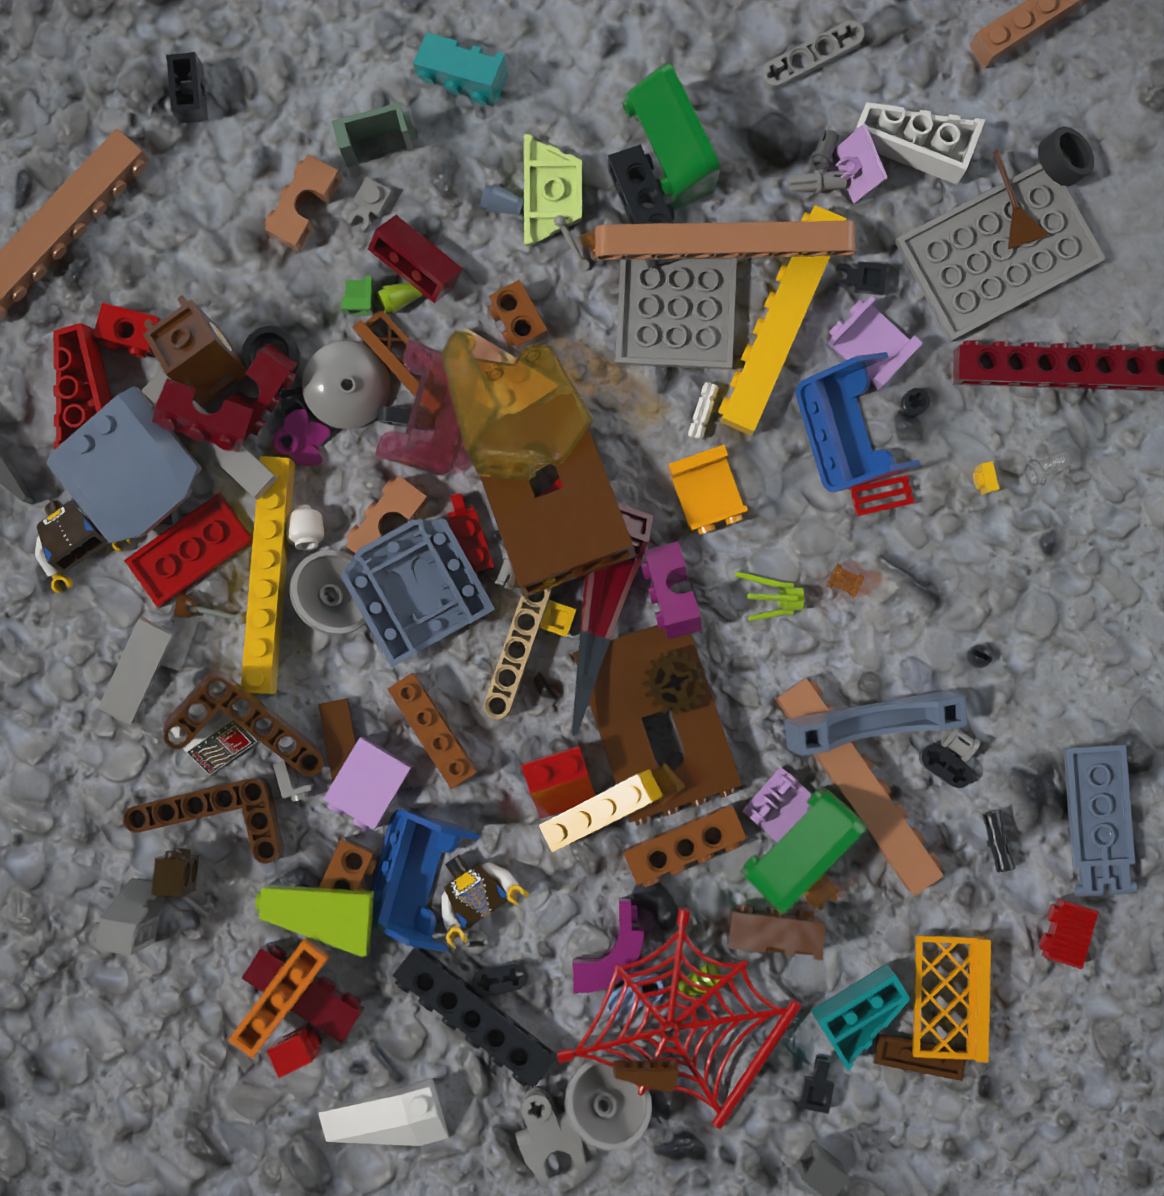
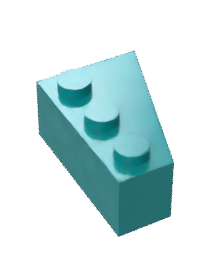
[810,964,910,1071]

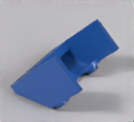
[796,352,921,492]
[369,809,480,952]

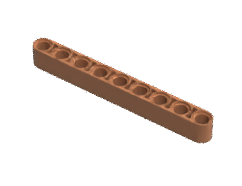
[595,221,857,260]

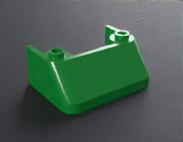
[622,63,720,211]
[740,787,867,914]

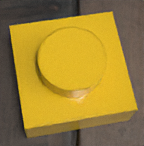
[973,461,1000,495]
[539,600,577,637]

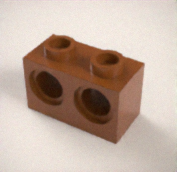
[487,279,548,352]
[319,837,378,891]

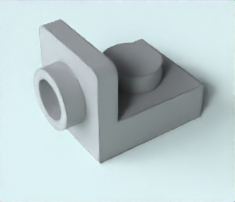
[273,761,315,802]

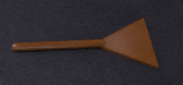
[993,150,1049,250]

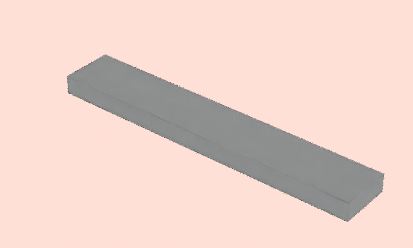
[141,370,278,500]

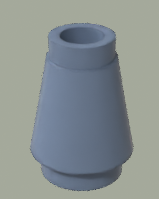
[479,183,524,216]

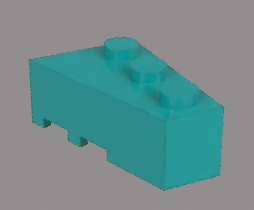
[413,32,508,107]

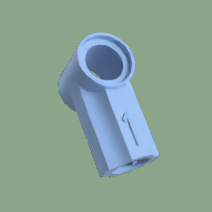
[604,972,663,1019]

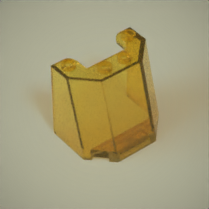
[441,330,593,481]

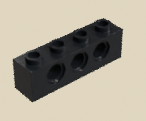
[608,144,676,269]

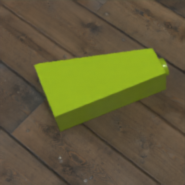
[255,885,374,957]

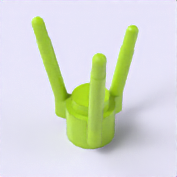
[735,571,804,621]

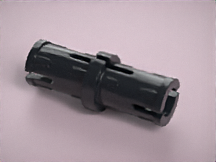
[981,810,1016,873]

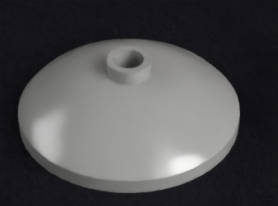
[302,341,390,429]
[290,550,366,635]
[565,1057,652,1151]

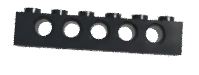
[392,947,557,1089]

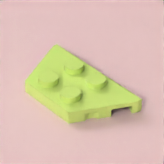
[524,134,582,247]

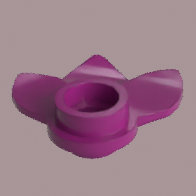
[272,409,330,466]

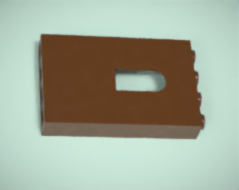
[465,393,636,597]
[573,625,742,826]

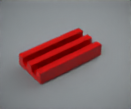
[850,475,915,517]

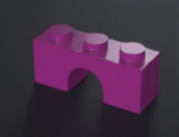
[641,541,702,639]

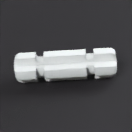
[688,382,719,440]

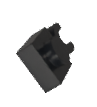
[834,261,888,296]

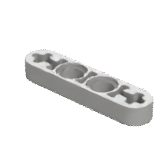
[761,20,864,90]

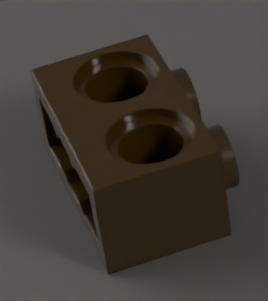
[151,848,199,897]

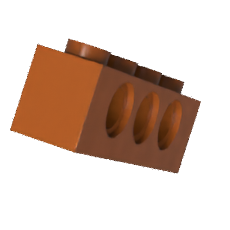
[387,673,479,789]
[622,804,746,887]

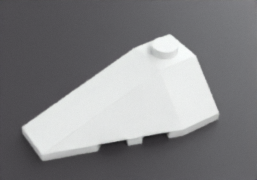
[318,1079,449,1146]

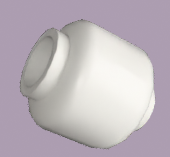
[286,505,324,551]

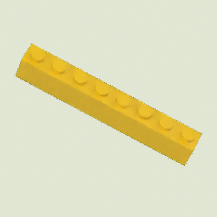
[718,205,847,436]
[241,456,296,694]

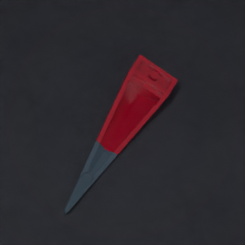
[572,503,654,736]

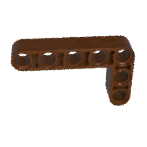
[163,670,324,776]
[123,777,284,864]

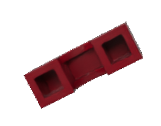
[229,344,298,440]
[152,378,254,453]

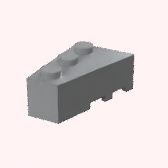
[92,878,163,956]

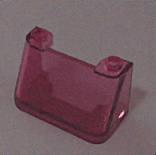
[375,340,480,476]

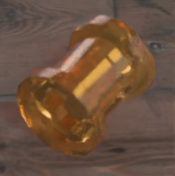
[826,563,864,599]

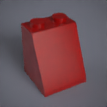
[521,745,596,819]

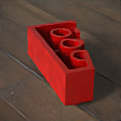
[53,323,112,450]

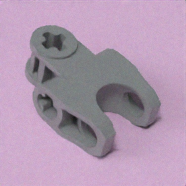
[515,1087,587,1186]

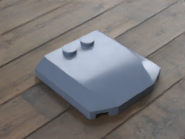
[46,386,202,543]
[340,519,495,667]

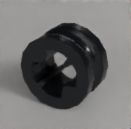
[901,388,930,416]

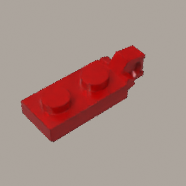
[448,493,494,574]

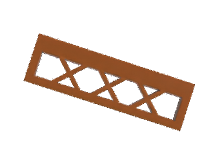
[352,309,459,417]

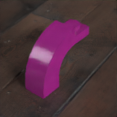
[572,898,644,993]

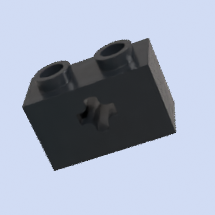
[166,52,208,124]

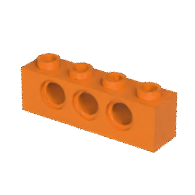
[228,937,332,1059]

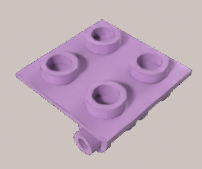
[742,767,812,842]

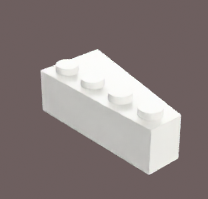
[854,102,986,185]

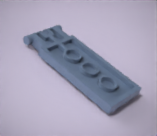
[1063,745,1137,897]

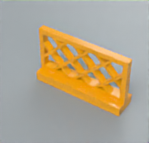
[912,935,991,1062]

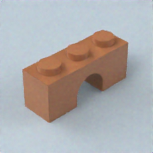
[265,154,342,253]
[345,476,429,554]

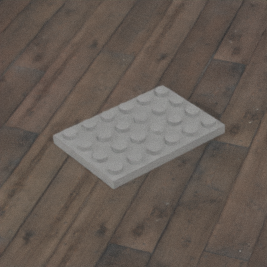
[895,163,1106,342]

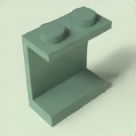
[332,103,417,167]

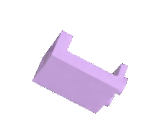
[323,737,413,831]

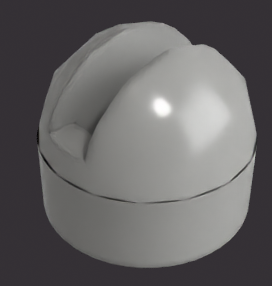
[465,929,490,954]

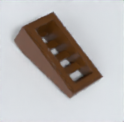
[612,1060,679,1093]

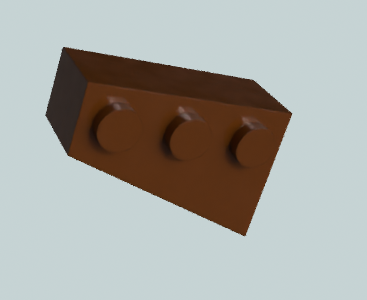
[727,904,826,960]

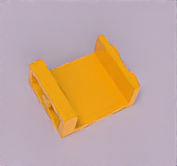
[668,444,748,535]

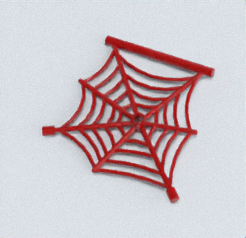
[557,908,803,1129]

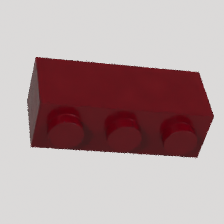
[367,215,463,304]

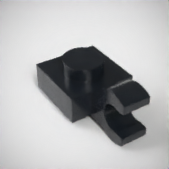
[798,1055,835,1114]

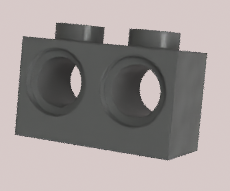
[795,1140,850,1196]

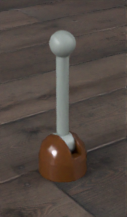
[174,593,246,624]

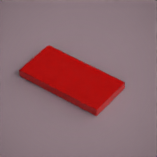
[124,493,253,608]

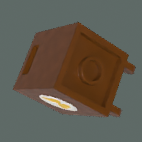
[143,295,247,407]

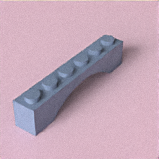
[784,690,967,756]

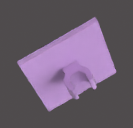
[833,124,888,204]

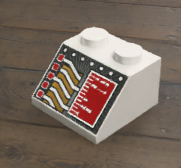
[171,705,259,775]

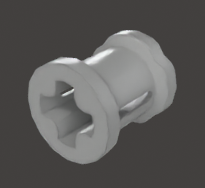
[940,727,980,762]

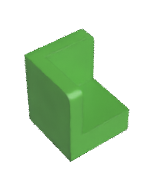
[341,275,375,316]

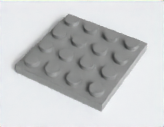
[615,258,737,370]

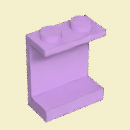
[827,295,923,390]

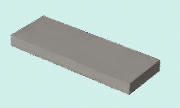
[98,617,174,725]

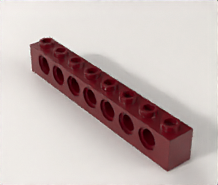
[953,340,1164,392]

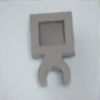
[347,177,393,233]

